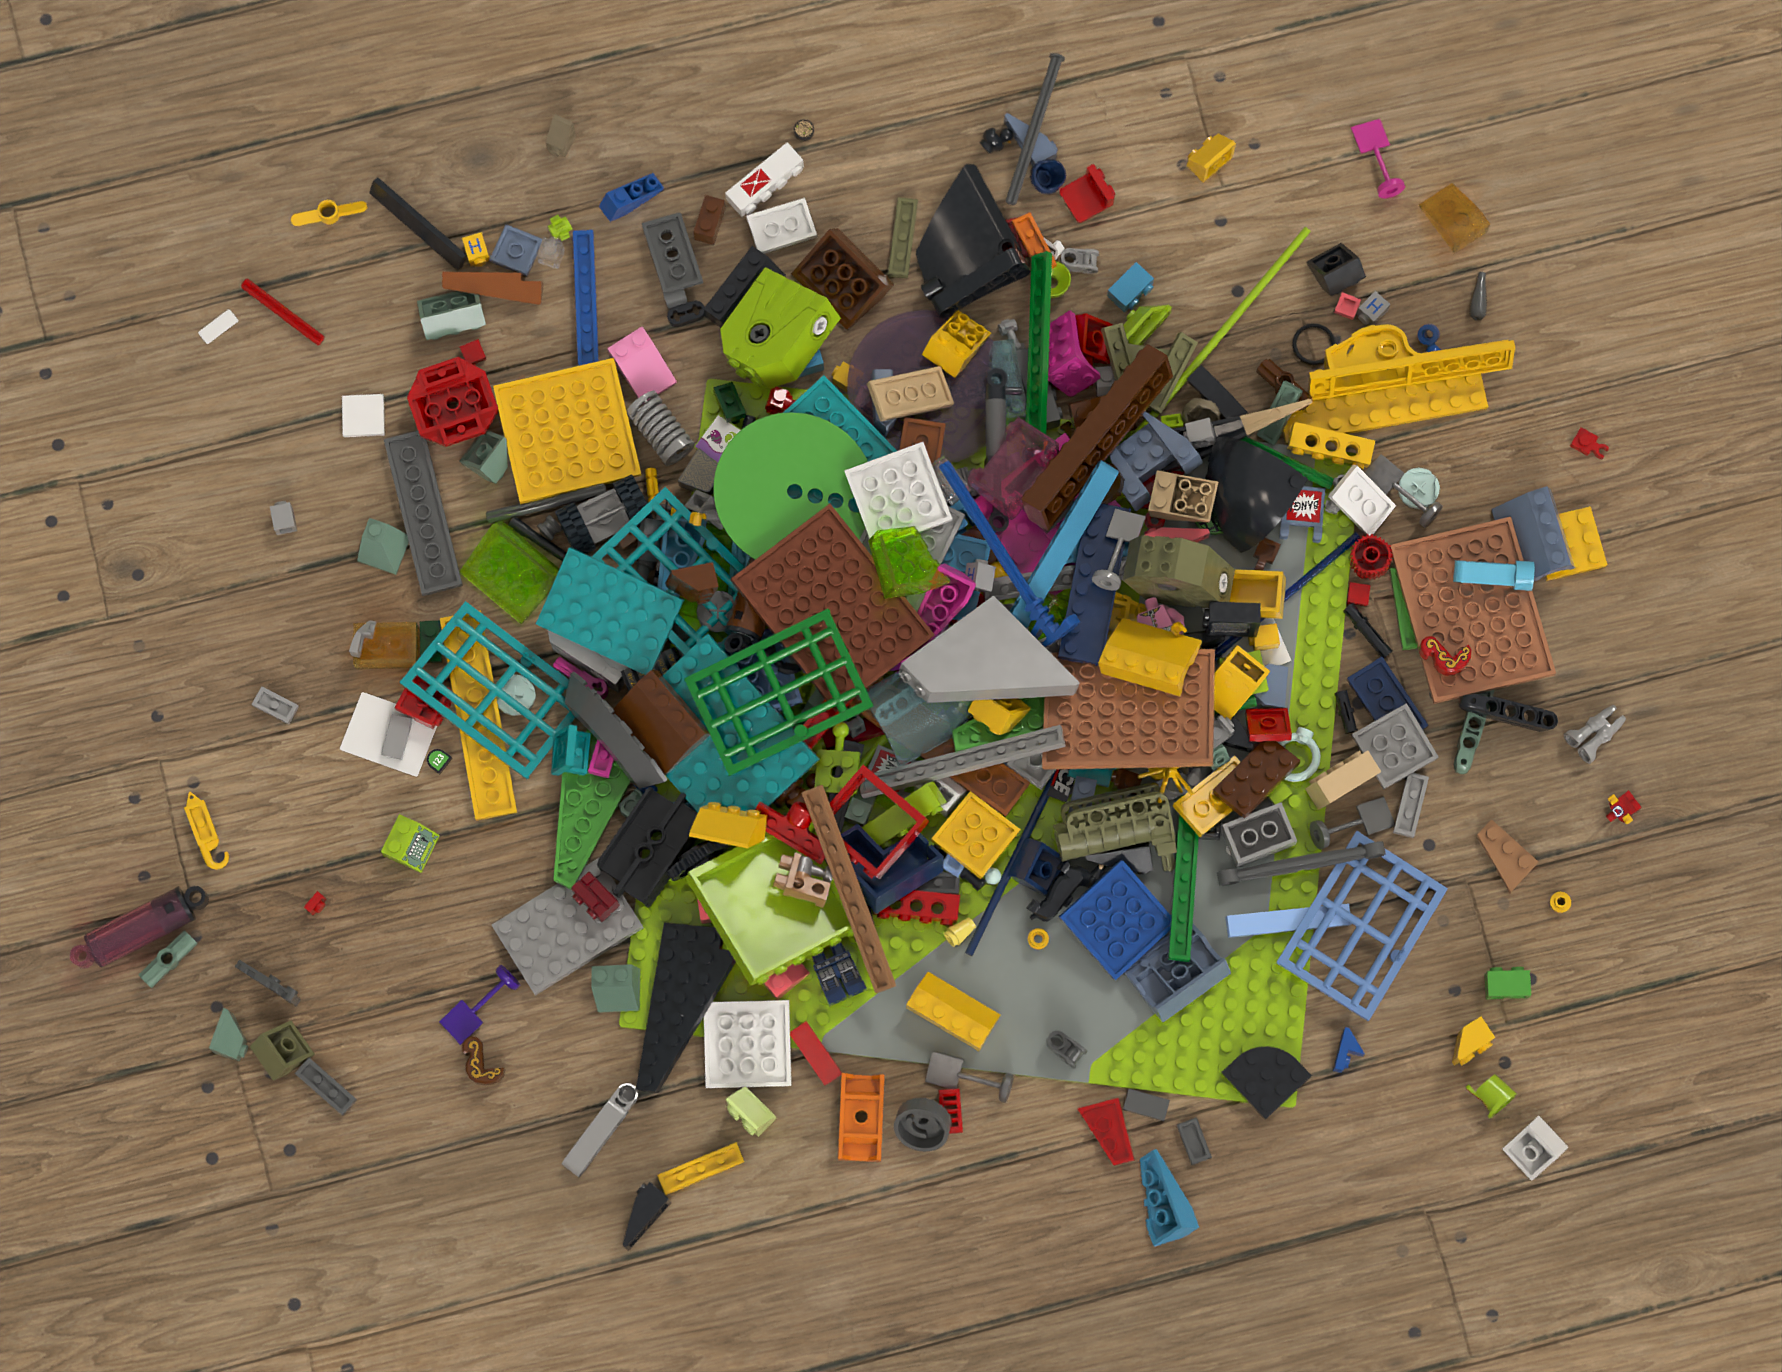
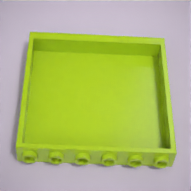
[686,832,854,986]

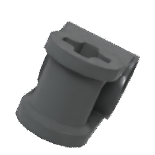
[1046,1030,1087,1069]

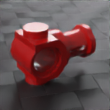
[765,386,796,415]

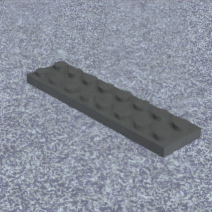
[383,431,463,596]

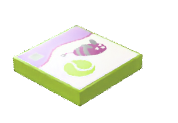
[694,414,741,463]

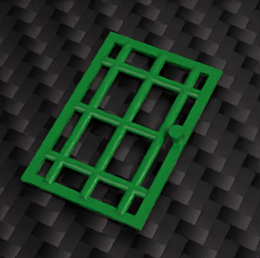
[684,609,874,776]

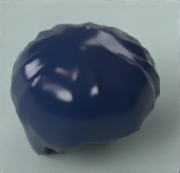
[1030,159,1066,194]

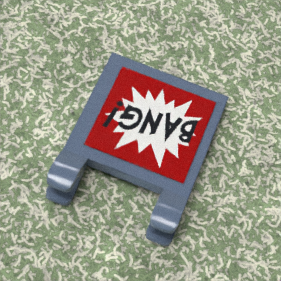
[1279,486,1325,543]

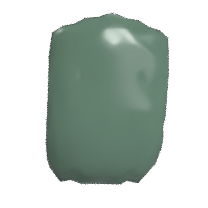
[619,789,643,818]

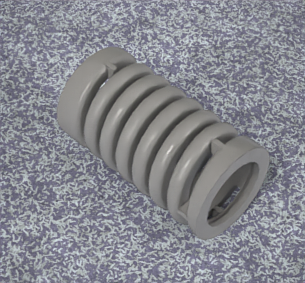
[627,391,695,466]

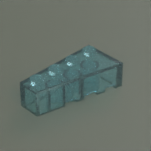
[985,339,1026,429]

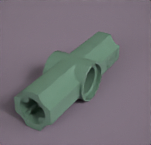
[138,930,198,988]

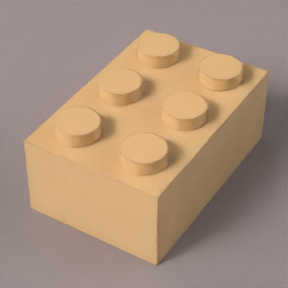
[1305,750,1381,810]

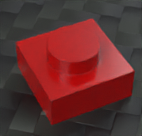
[304,891,327,915]

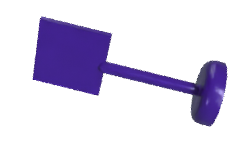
[439,965,521,1045]

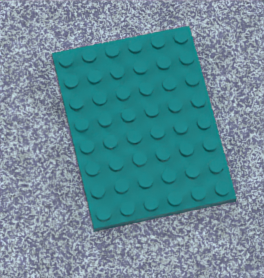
[663,634,820,812]

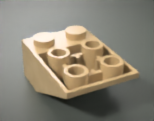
[1148,471,1218,522]

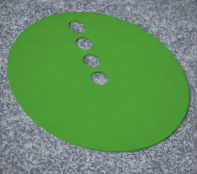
[713,413,868,560]

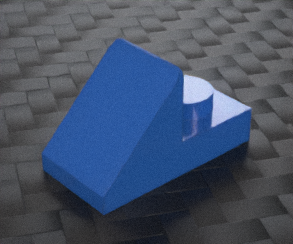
[1333,1027,1365,1073]

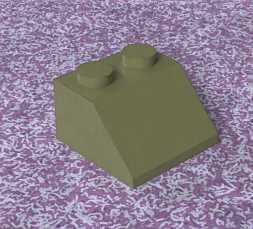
[250,1020,315,1081]

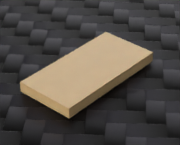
[867,366,954,422]

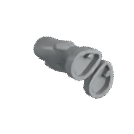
[1564,705,1626,764]

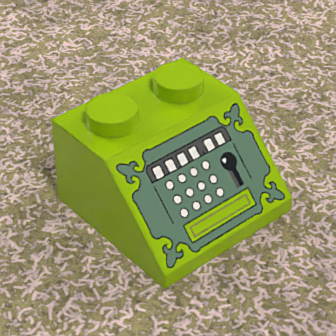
[381,814,440,873]

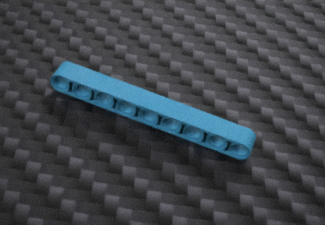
[1009,460,1119,628]

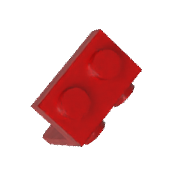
[1059,163,1116,223]

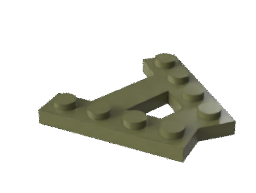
[1101,323,1198,414]

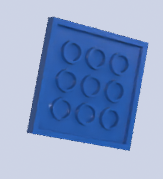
[1059,860,1171,980]

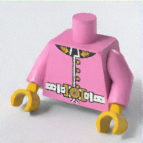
[1137,598,1187,637]

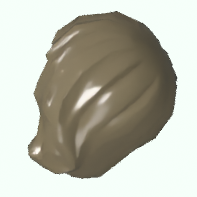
[1182,398,1221,424]

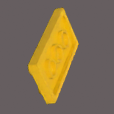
[1172,755,1240,837]

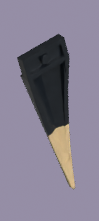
[1160,399,1313,473]

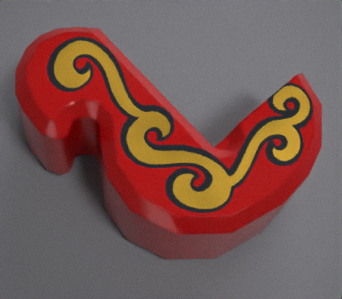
[1419,636,1472,676]

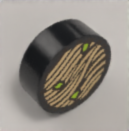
[794,119,814,141]

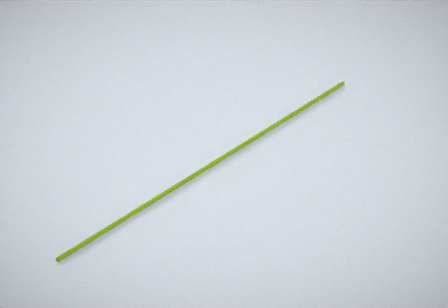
[809,227,1311,832]

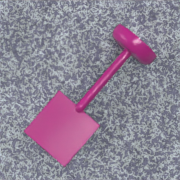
[1351,119,1406,198]

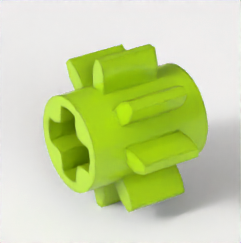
[547,214,573,241]

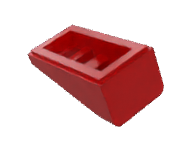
[938,1089,963,1134]

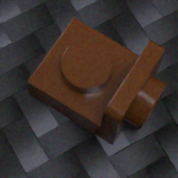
[1110,768,1143,796]

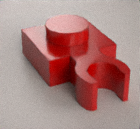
[1570,427,1609,459]

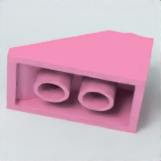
[608,327,677,405]

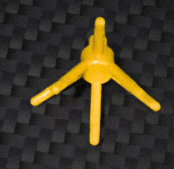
[1138,767,1194,803]

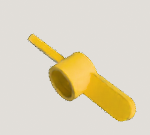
[291,200,367,226]

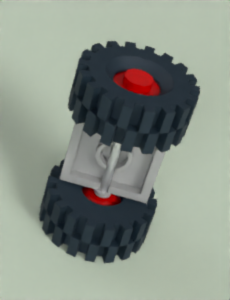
[555,474,654,554]

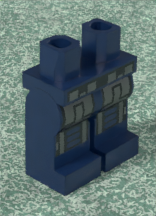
[812,942,867,1007]

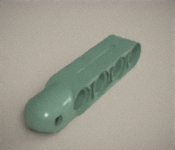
[1454,690,1494,774]

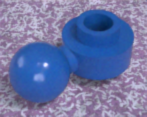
[1418,324,1441,353]

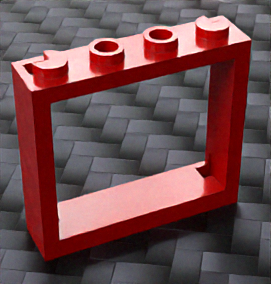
[829,765,929,880]

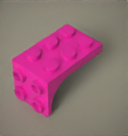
[1048,310,1101,397]

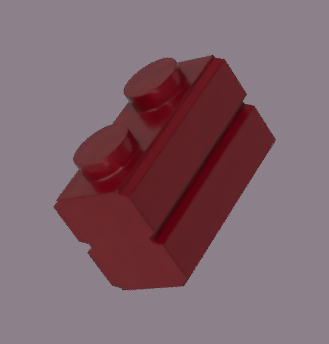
[571,871,620,922]

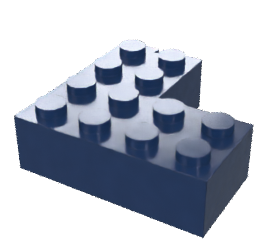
[825,824,943,914]

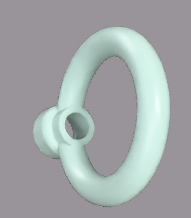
[1277,727,1321,782]

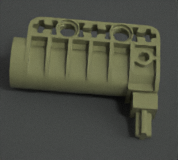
[1053,783,1177,872]

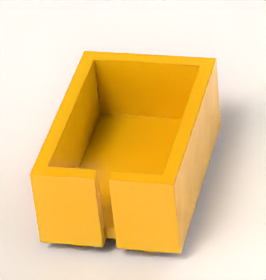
[1230,569,1286,619]

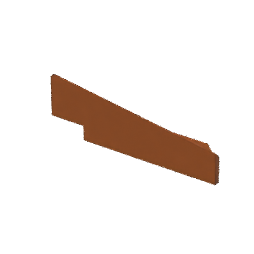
[442,272,543,305]

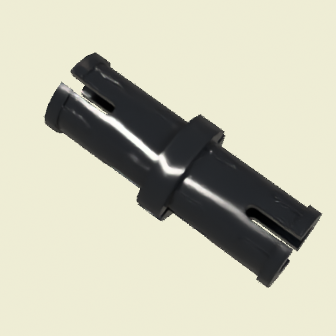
[1334,690,1358,734]

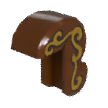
[462,1036,506,1086]

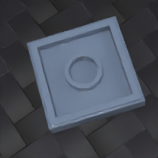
[489,224,544,277]

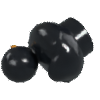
[979,128,1014,154]

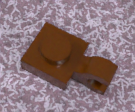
[1253,538,1281,571]

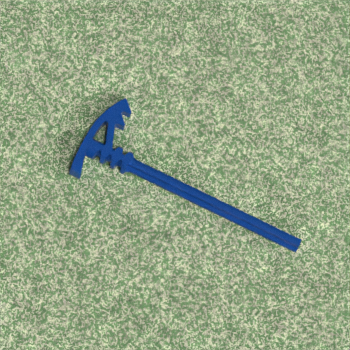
[939,460,1080,647]

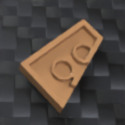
[1477,819,1539,893]

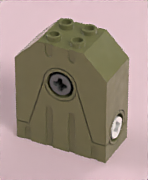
[1123,535,1235,608]

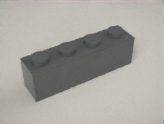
[1013,348,1063,430]

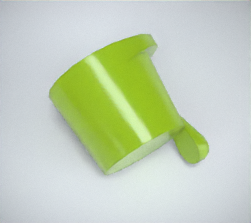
[1465,1074,1517,1119]

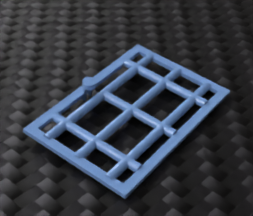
[1276,831,1448,1021]

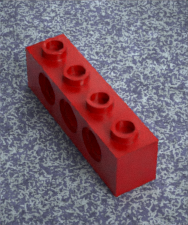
[873,890,960,926]

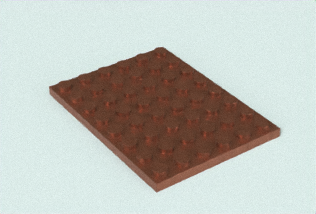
[731,504,934,712]

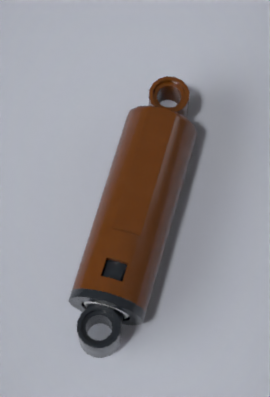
[725,557,766,660]

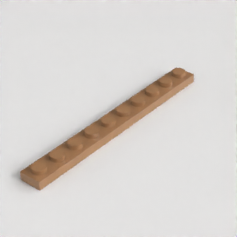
[802,785,896,994]

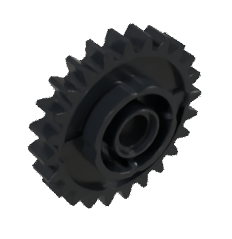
[667,840,731,881]

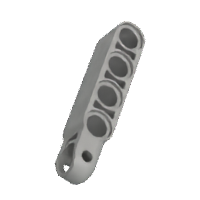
[562,1083,638,1177]

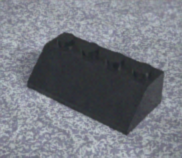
[703,246,786,328]

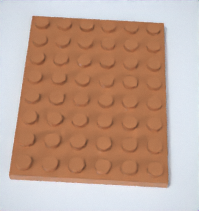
[1390,517,1556,704]
[1042,649,1215,769]

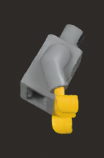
[671,490,725,530]

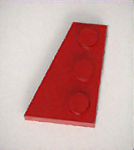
[1077,1098,1135,1166]

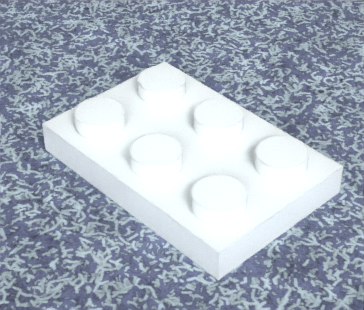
[747,198,817,254]
[1328,465,1396,536]

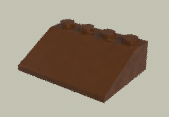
[791,228,894,330]
[612,670,710,776]

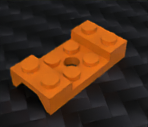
[838,1073,885,1162]

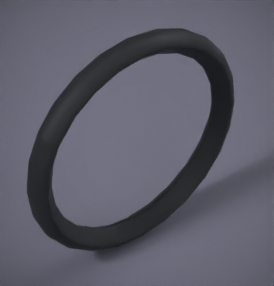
[1292,323,1336,365]

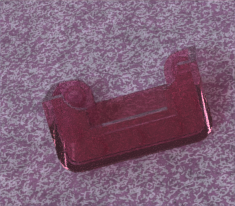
[968,417,1060,520]

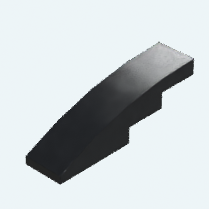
[1186,365,1253,437]

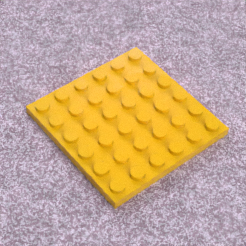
[493,358,642,504]

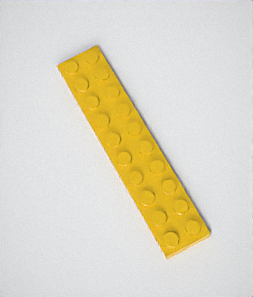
[1283,374,1488,445]
[440,610,517,821]

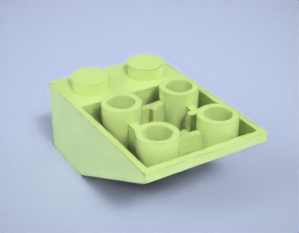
[725,1086,776,1137]

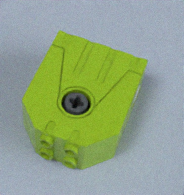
[720,267,841,389]

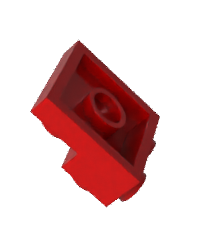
[394,676,452,729]

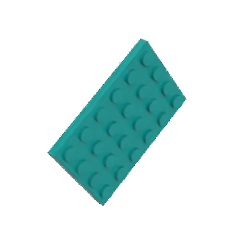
[536,547,684,675]

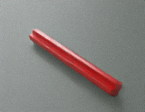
[241,279,325,345]

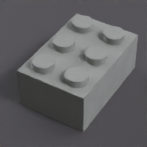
[1221,802,1297,868]

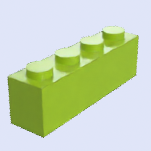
[862,781,947,850]

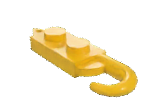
[184,792,229,870]

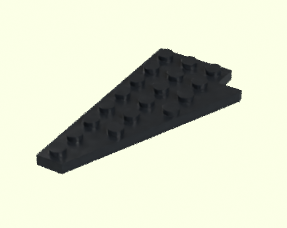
[636,922,736,1093]

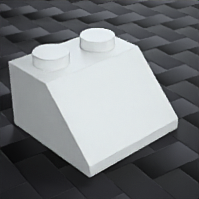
[1502,1116,1568,1181]

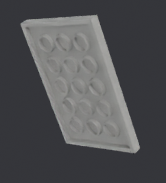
[492,858,643,996]

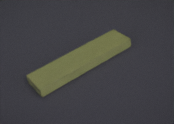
[888,197,918,279]

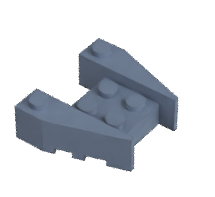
[1110,412,1203,511]

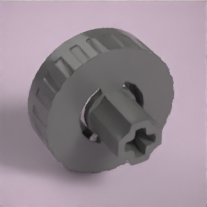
[894,1098,952,1152]

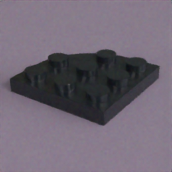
[1221,1046,1312,1120]

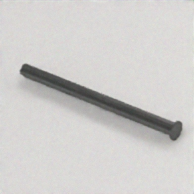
[1006,53,1065,205]

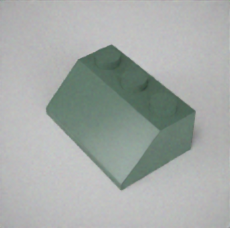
[417,291,486,340]

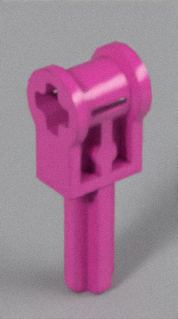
[553,657,608,699]

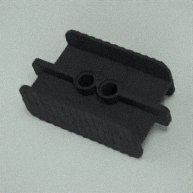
[597,787,698,908]

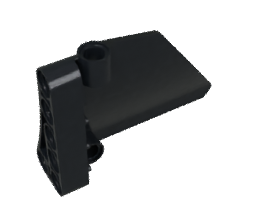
[916,164,1031,318]

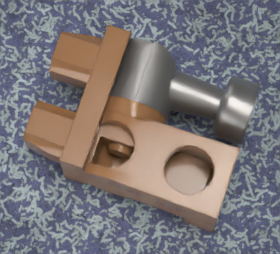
[773,853,832,908]

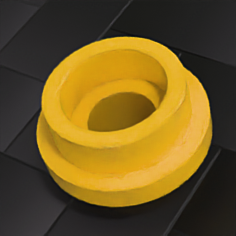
[1550,892,1571,913]
[1028,928,1049,950]

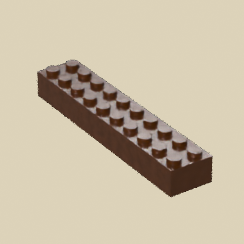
[1021,344,1173,531]

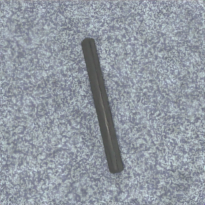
[486,483,607,523]

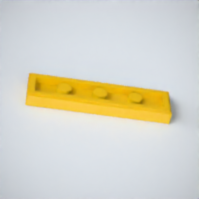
[657,1142,745,1196]

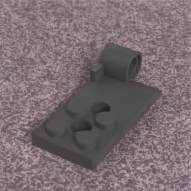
[641,212,703,309]

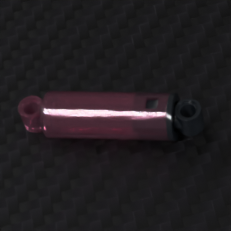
[70,886,209,969]

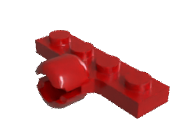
[755,801,825,865]

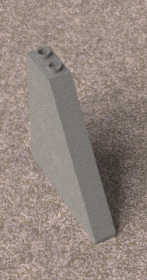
[898,595,1080,703]

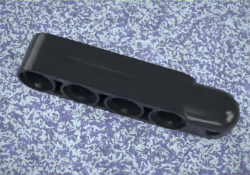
[1458,694,1558,732]

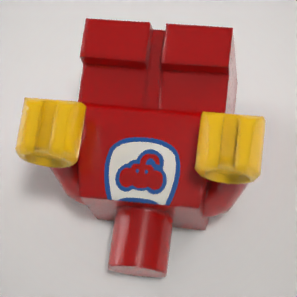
[1606,790,1642,825]

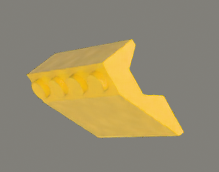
[1098,618,1202,696]

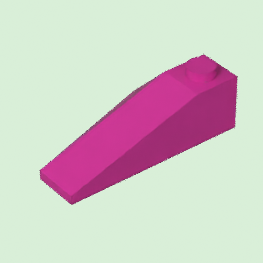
[917,563,976,649]

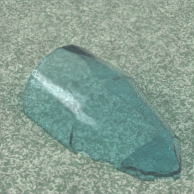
[856,671,973,767]

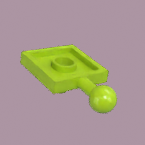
[815,722,860,795]

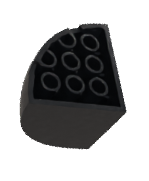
[1205,437,1308,552]

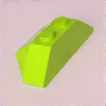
[1123,305,1172,346]

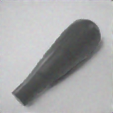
[1470,272,1487,320]

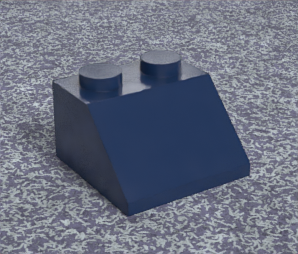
[1007,838,1068,896]

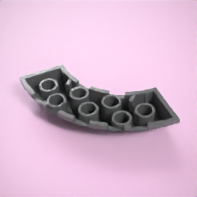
[565,672,667,789]

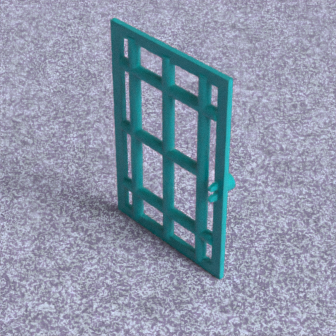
[591,487,745,655]
[400,601,575,780]

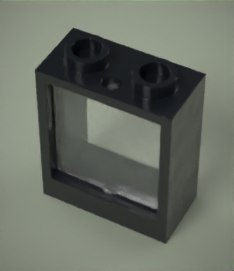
[1202,601,1260,637]

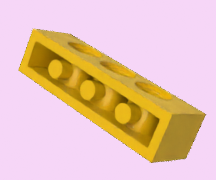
[1287,422,1375,470]

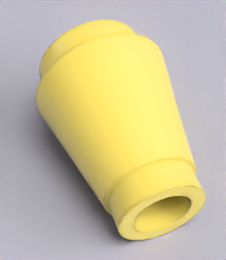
[944,917,976,947]

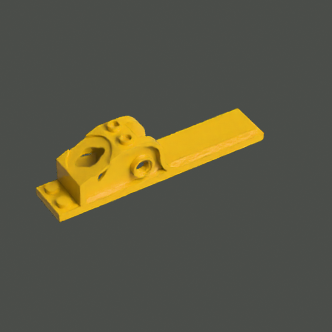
[1308,324,1515,400]

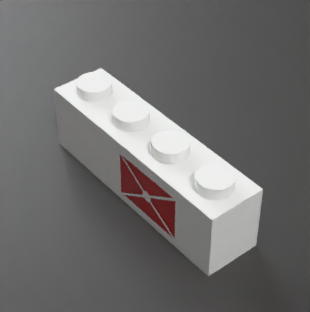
[725,143,804,217]

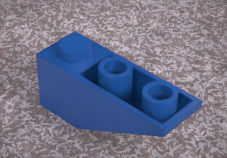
[599,173,664,222]

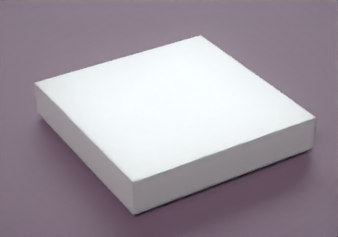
[342,394,385,437]

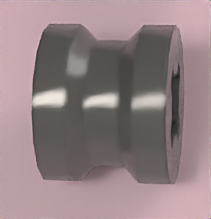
[537,515,563,541]

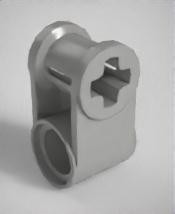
[1059,248,1099,274]

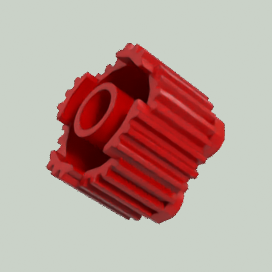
[1349,534,1393,580]

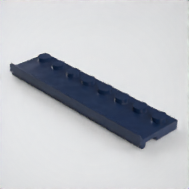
[1058,504,1131,667]

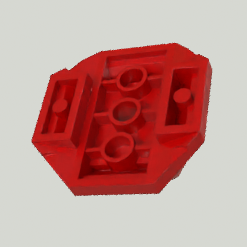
[407,357,499,447]

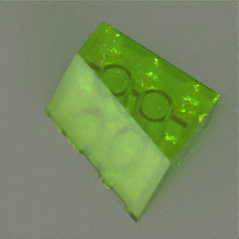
[868,526,951,598]

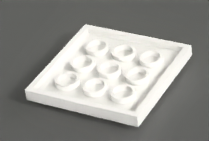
[844,442,952,549]
[704,1000,791,1088]

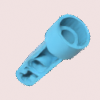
[1453,560,1535,591]

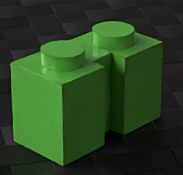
[1484,967,1531,999]

